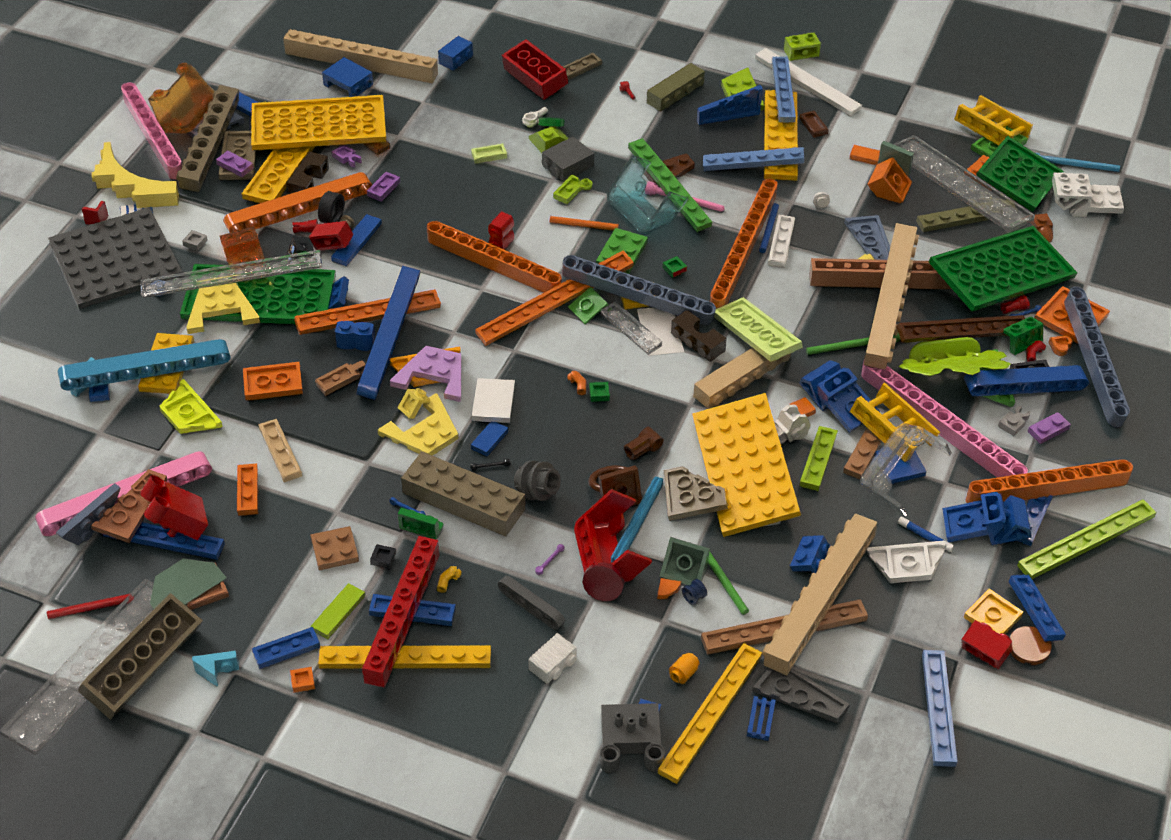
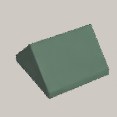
[660,537,710,585]

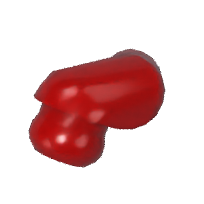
[1026,340,1046,362]

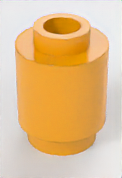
[669,653,700,684]

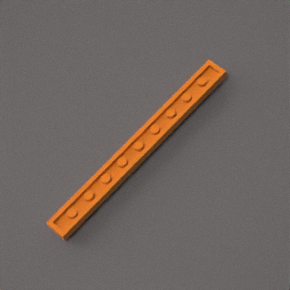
[475,250,634,346]

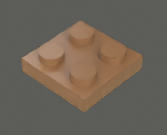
[310,526,359,571]

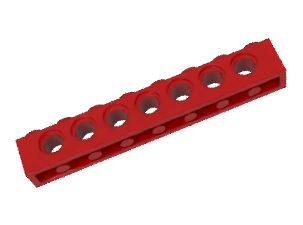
[362,536,440,688]

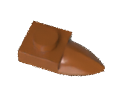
[1029,213,1053,242]

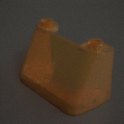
[148,63,214,133]

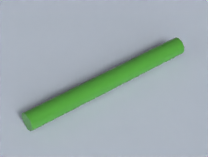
[708,552,749,615]

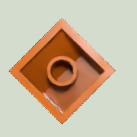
[867,157,912,203]

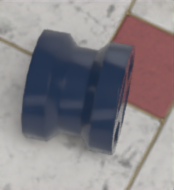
[682,579,708,605]

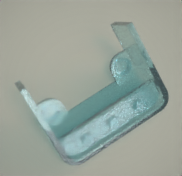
[607,155,688,233]

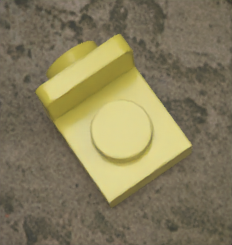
[398,388,431,419]

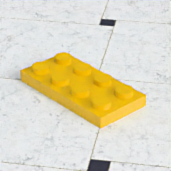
[138,333,194,394]

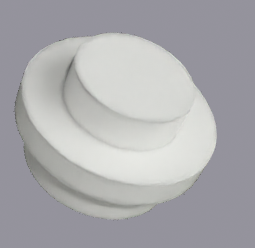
[813,192,830,209]

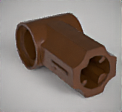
[624,426,664,460]

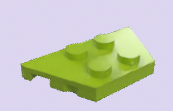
[721,67,764,110]

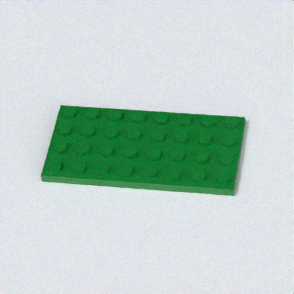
[928,226,1078,311]
[180,264,336,324]

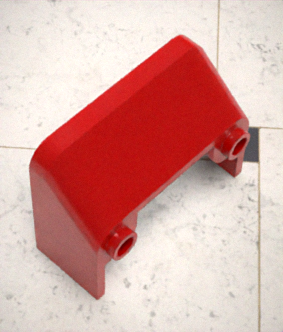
[574,489,652,582]

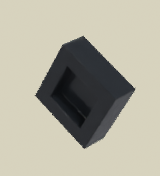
[370,544,396,569]

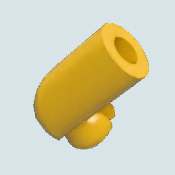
[436,566,462,593]

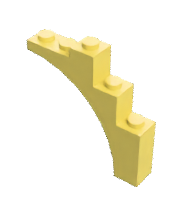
[92,142,179,208]

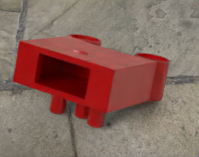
[140,475,208,540]

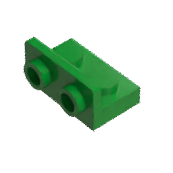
[1003,317,1044,355]
[398,507,444,539]

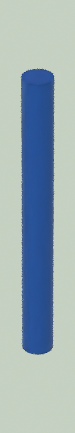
[759,203,779,253]

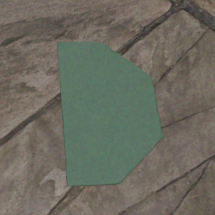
[150,559,227,609]

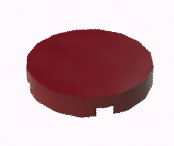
[582,562,624,601]

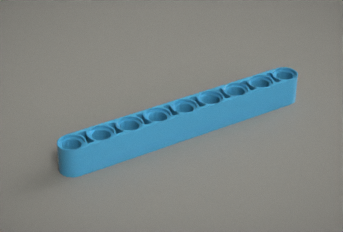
[57,339,231,391]

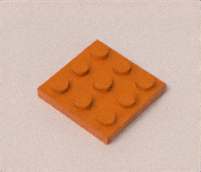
[1034,286,1110,343]

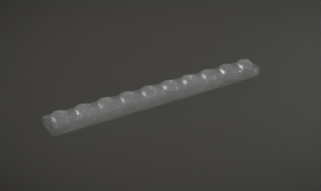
[141,250,322,298]

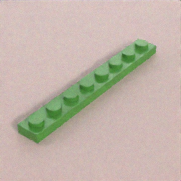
[628,138,712,232]

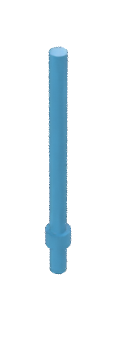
[1036,153,1120,172]

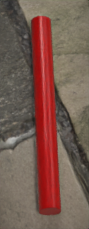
[47,593,133,619]

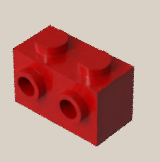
[309,221,354,251]
[961,620,1012,670]

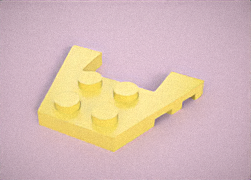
[187,283,260,334]
[378,393,459,456]

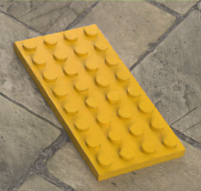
[251,95,386,150]
[692,393,801,537]

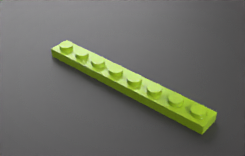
[1017,499,1157,579]

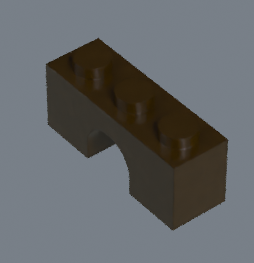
[286,151,329,194]
[671,310,727,362]

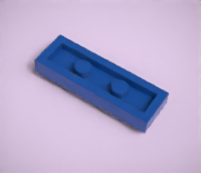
[252,627,320,669]

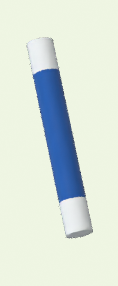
[898,516,954,552]

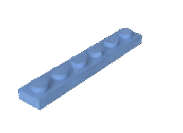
[772,57,796,123]
[703,147,804,171]
[922,650,957,767]

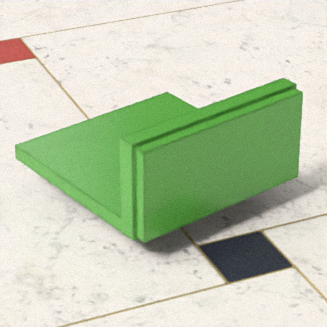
[568,287,612,324]

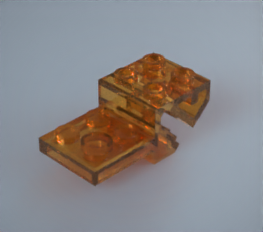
[219,226,269,283]

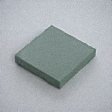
[878,141,914,177]

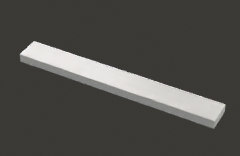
[755,48,862,116]

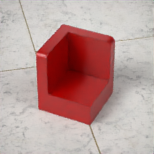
[82,201,109,225]

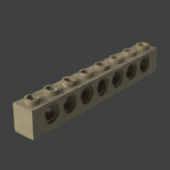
[176,85,239,192]

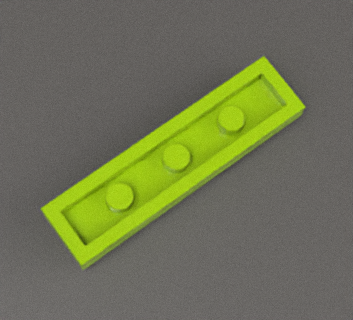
[799,426,838,491]

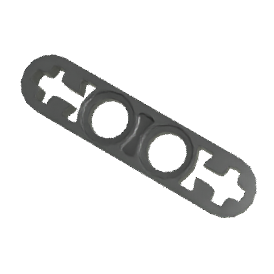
[497,576,565,630]

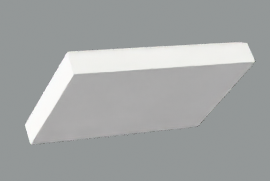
[472,378,515,423]

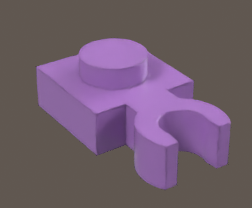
[332,145,362,168]

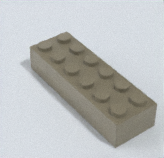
[401,451,525,537]
[78,593,203,720]

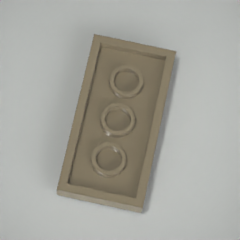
[219,131,257,180]

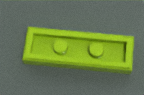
[310,583,366,639]

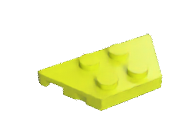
[159,379,223,434]

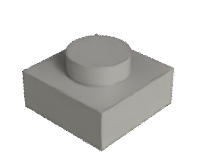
[182,230,208,251]

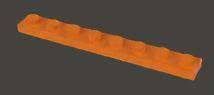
[295,289,441,335]

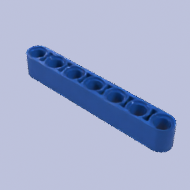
[964,365,1089,396]

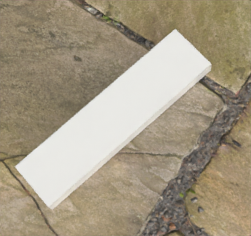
[768,215,795,268]

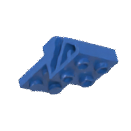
[799,360,880,433]
[942,492,1032,545]

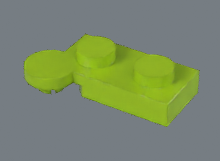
[553,175,592,204]

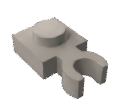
[998,406,1030,436]

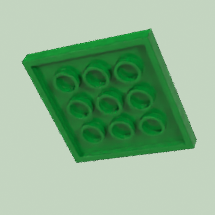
[976,136,1064,212]

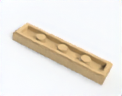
[258,419,302,482]

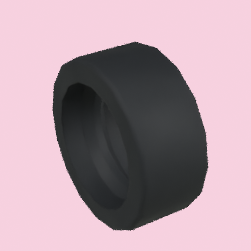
[318,191,345,223]

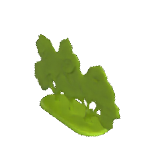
[899,337,1011,377]

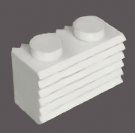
[529,633,577,684]

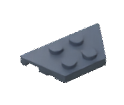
[56,483,121,546]

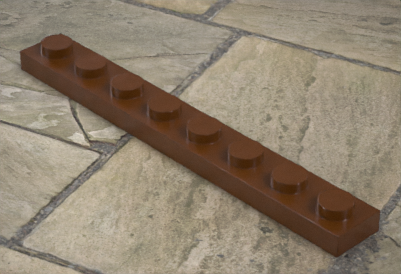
[896,315,1025,343]

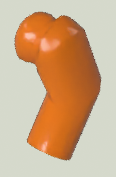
[567,371,586,395]

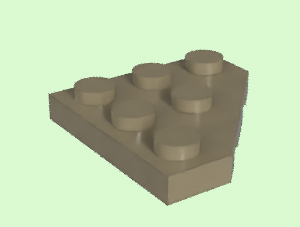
[663,466,728,521]

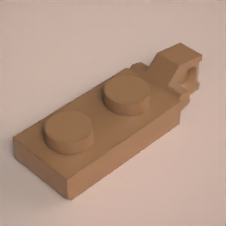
[315,360,366,396]

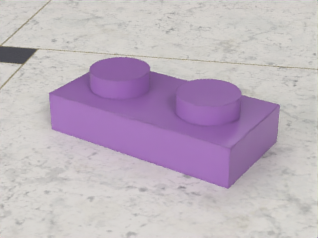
[216,150,254,177]
[367,172,400,202]
[1028,412,1071,444]

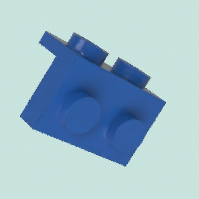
[790,535,830,574]

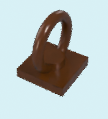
[588,465,642,506]

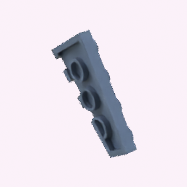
[844,215,890,260]

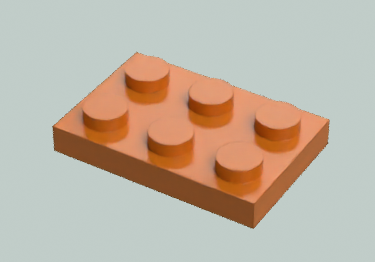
[243,362,303,401]

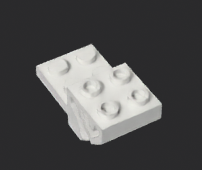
[1052,173,1124,217]

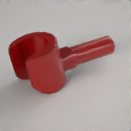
[619,81,635,100]

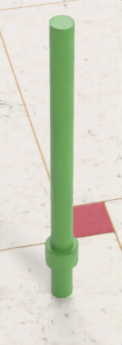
[806,333,901,355]

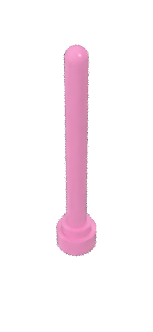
[645,181,725,212]

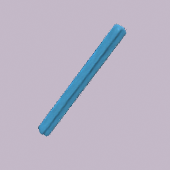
[611,476,664,563]

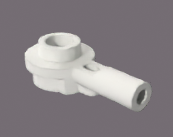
[522,107,548,127]

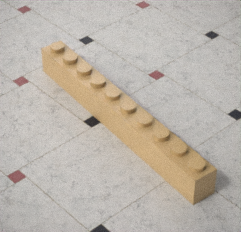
[283,29,438,84]
[864,223,919,370]
[762,513,877,675]

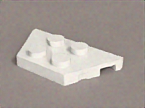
[867,540,946,583]

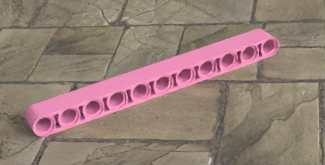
[861,359,1028,477]

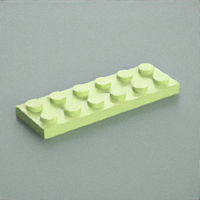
[714,297,803,362]

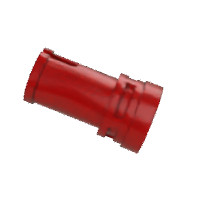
[292,219,318,233]
[1001,295,1030,314]

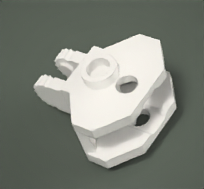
[775,405,811,444]

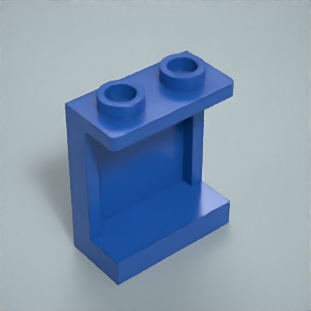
[322,57,373,97]

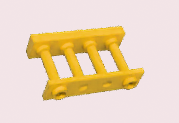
[954,95,1033,145]
[850,383,940,462]

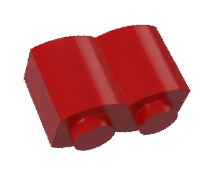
[488,211,514,250]

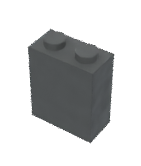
[542,136,594,182]

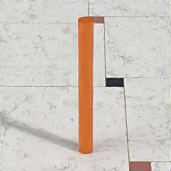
[550,216,619,231]

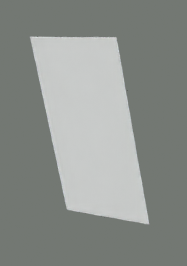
[637,308,684,356]

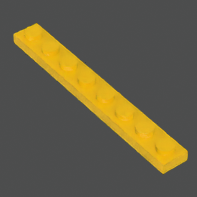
[658,643,762,784]
[318,645,491,669]

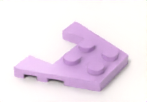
[390,346,461,402]

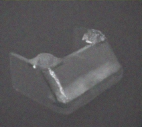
[860,423,952,516]

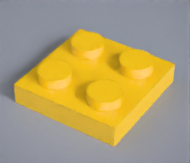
[963,589,1023,634]

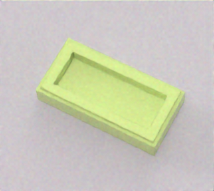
[471,143,507,164]

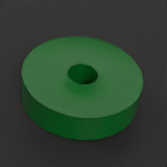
[538,118,565,127]

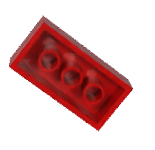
[502,39,568,100]

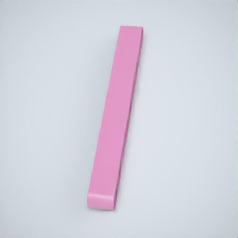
[121,83,182,180]
[35,451,212,536]

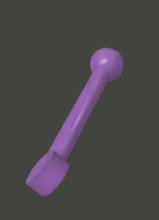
[535,544,565,575]

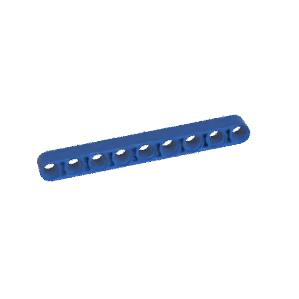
[356,266,421,400]

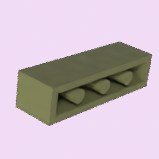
[646,63,705,112]

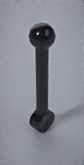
[470,459,511,470]

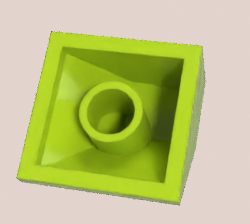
[528,126,569,153]

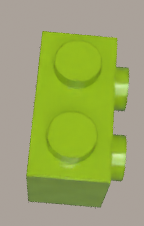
[784,32,821,61]

